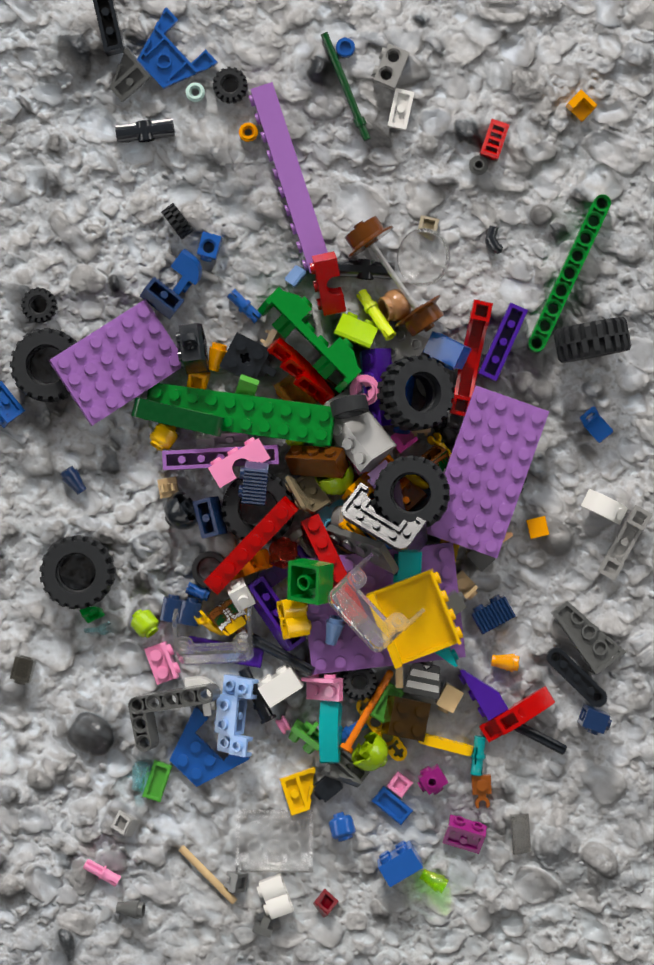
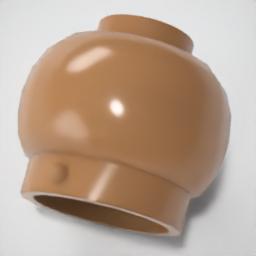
[378,289,412,321]

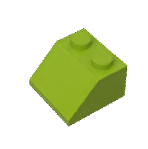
[334,312,378,349]

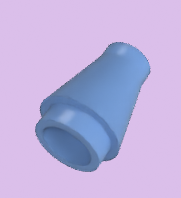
[325,615,345,645]

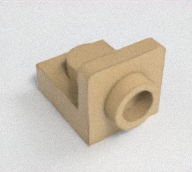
[457,570,479,600]

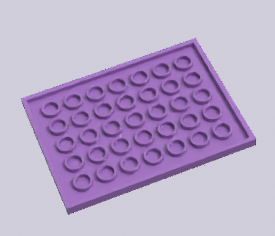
[306,542,466,675]

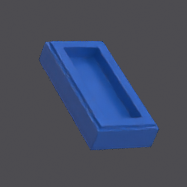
[372,785,413,825]

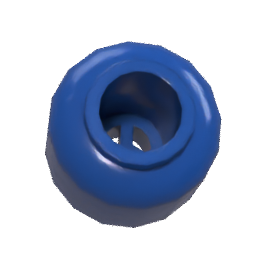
[328,812,356,842]

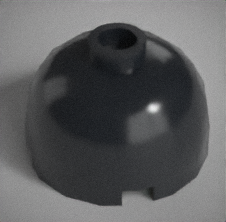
[164,491,198,530]

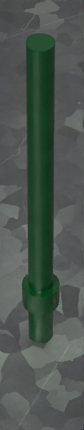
[321,32,371,142]

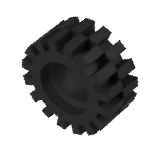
[213,66,248,104]
[161,203,194,239]
[21,287,58,323]
[343,668,377,701]

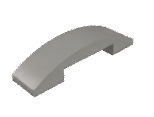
[598,505,653,581]

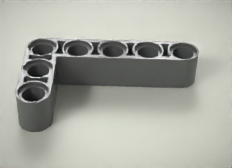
[128,683,221,752]

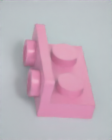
[144,641,181,685]
[301,674,343,702]

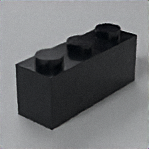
[93,0,125,57]

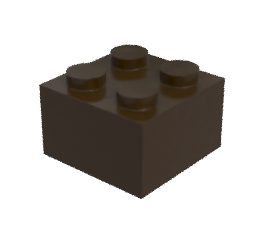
[381,695,431,742]

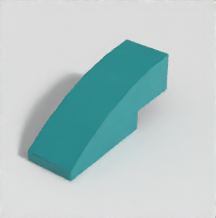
[319,701,343,763]

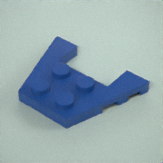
[137,7,218,89]
[169,706,250,787]

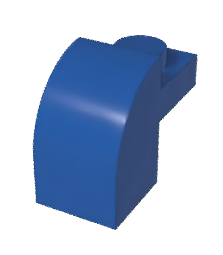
[170,249,202,295]

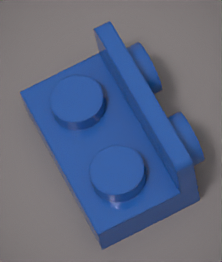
[0,381,25,428]

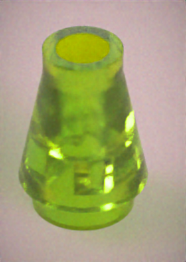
[419,868,449,893]

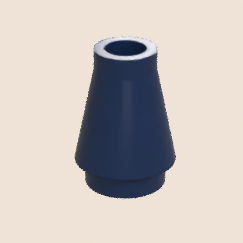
[60,465,87,495]

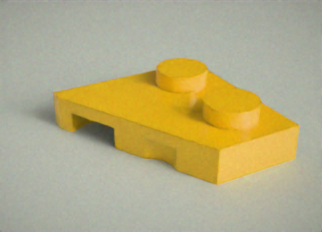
[279,766,315,816]

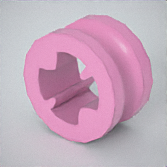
[275,715,292,735]

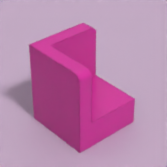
[390,431,419,453]

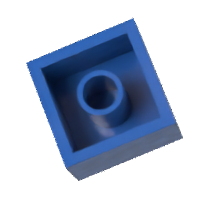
[377,840,423,887]

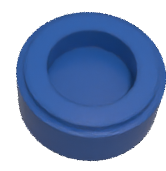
[336,37,355,58]

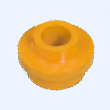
[239,123,258,142]

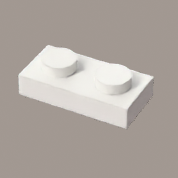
[387,88,414,131]

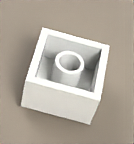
[258,663,303,708]

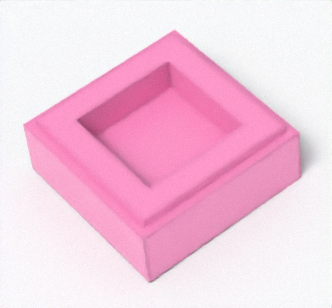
[386,771,413,798]

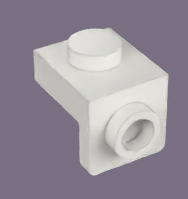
[226,577,256,612]

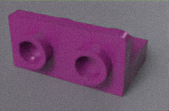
[442,815,487,854]

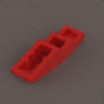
[267,337,335,405]

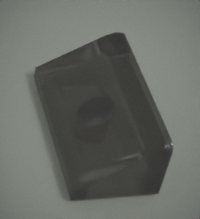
[509,813,531,855]

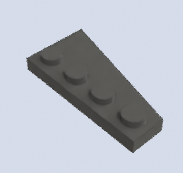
[326,524,399,575]
[551,601,626,675]

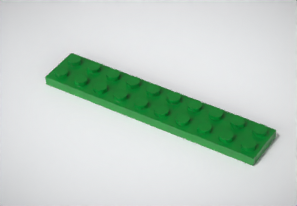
[144,383,335,446]

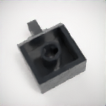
[176,323,210,375]
[219,332,277,379]

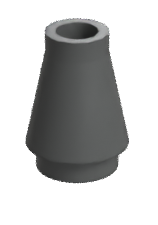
[116,900,145,919]

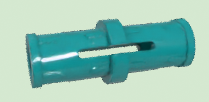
[470,735,486,776]

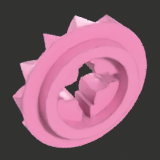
[349,375,380,405]

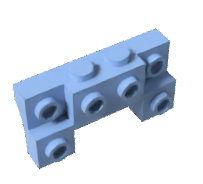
[214,674,259,757]

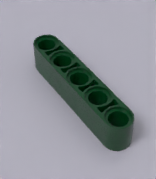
[131,397,225,437]

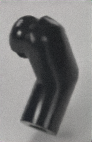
[485,225,503,254]

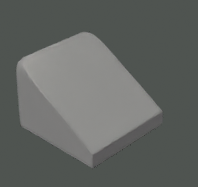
[111,810,140,837]

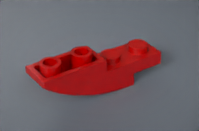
[479,686,555,743]

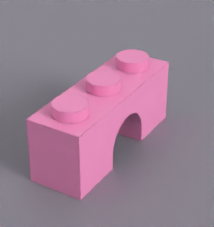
[208,437,270,488]

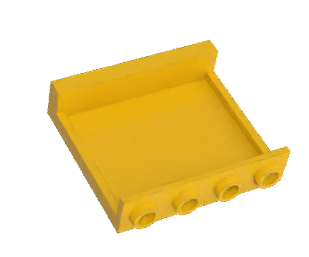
[366,568,463,669]

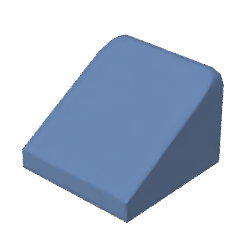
[285,265,307,288]

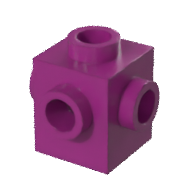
[417,764,449,795]

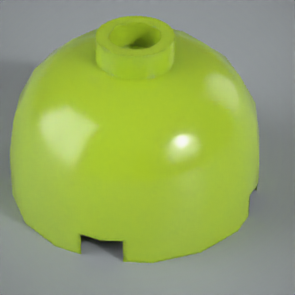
[315,461,354,495]
[351,732,388,771]

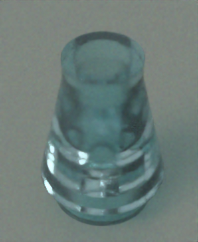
[132,761,151,791]

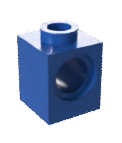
[197,231,223,262]

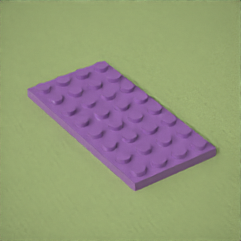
[427,386,549,558]

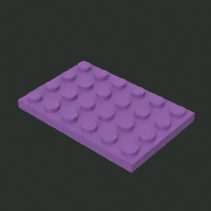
[48,299,181,426]

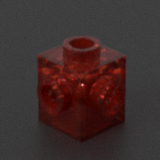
[269,537,298,569]

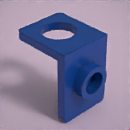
[580,406,614,443]

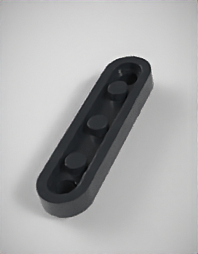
[546,647,607,707]

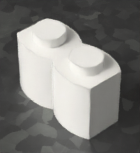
[257,873,294,919]

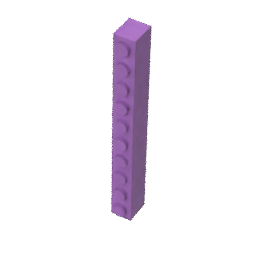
[248,82,328,275]

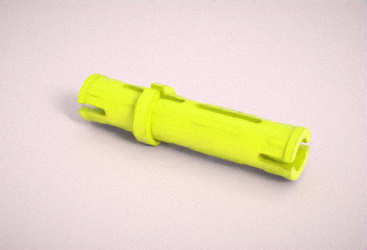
[356,289,396,341]

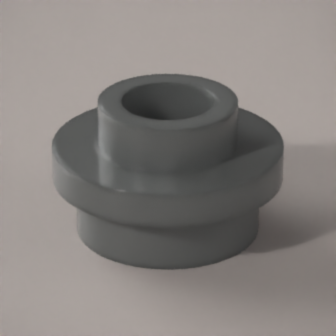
[469,155,488,175]

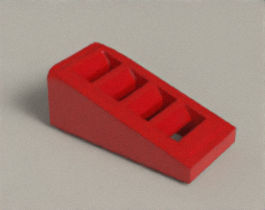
[479,119,510,161]

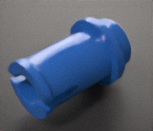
[185,582,211,602]

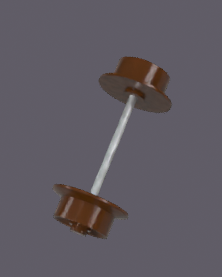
[345,216,444,337]

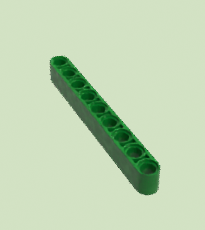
[527,194,611,353]

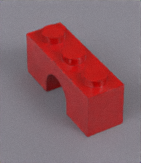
[309,251,346,316]

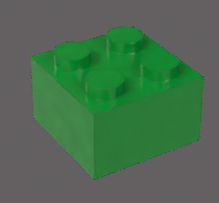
[287,558,334,605]

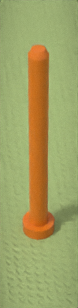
[340,670,394,754]

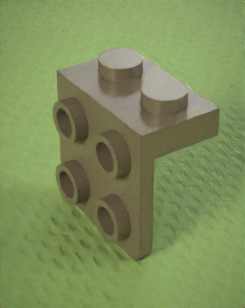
[285,476,332,515]

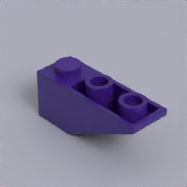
[458,668,508,721]

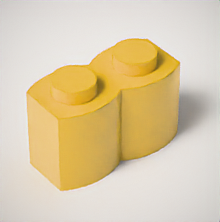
[277,599,312,640]

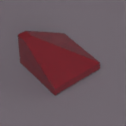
[313,889,339,918]

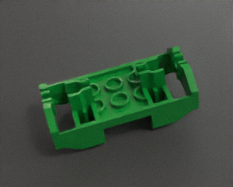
[258,287,362,394]

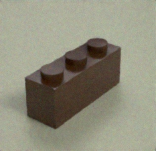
[285,445,350,478]

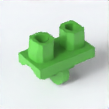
[288,719,319,754]

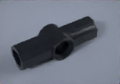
[115,119,175,143]
[337,259,395,280]

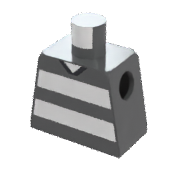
[402,661,440,699]

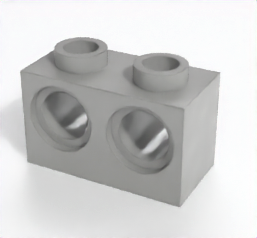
[371,43,410,92]

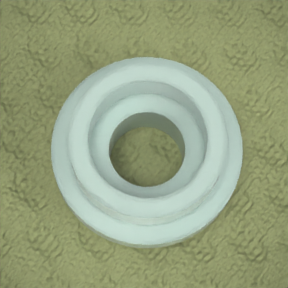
[186,83,205,102]

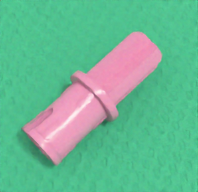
[83,859,121,887]

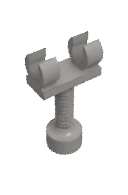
[288,527,317,558]

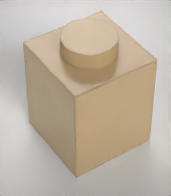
[435,682,464,714]

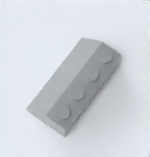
[324,388,397,472]

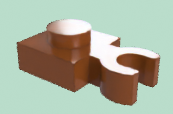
[471,774,492,808]

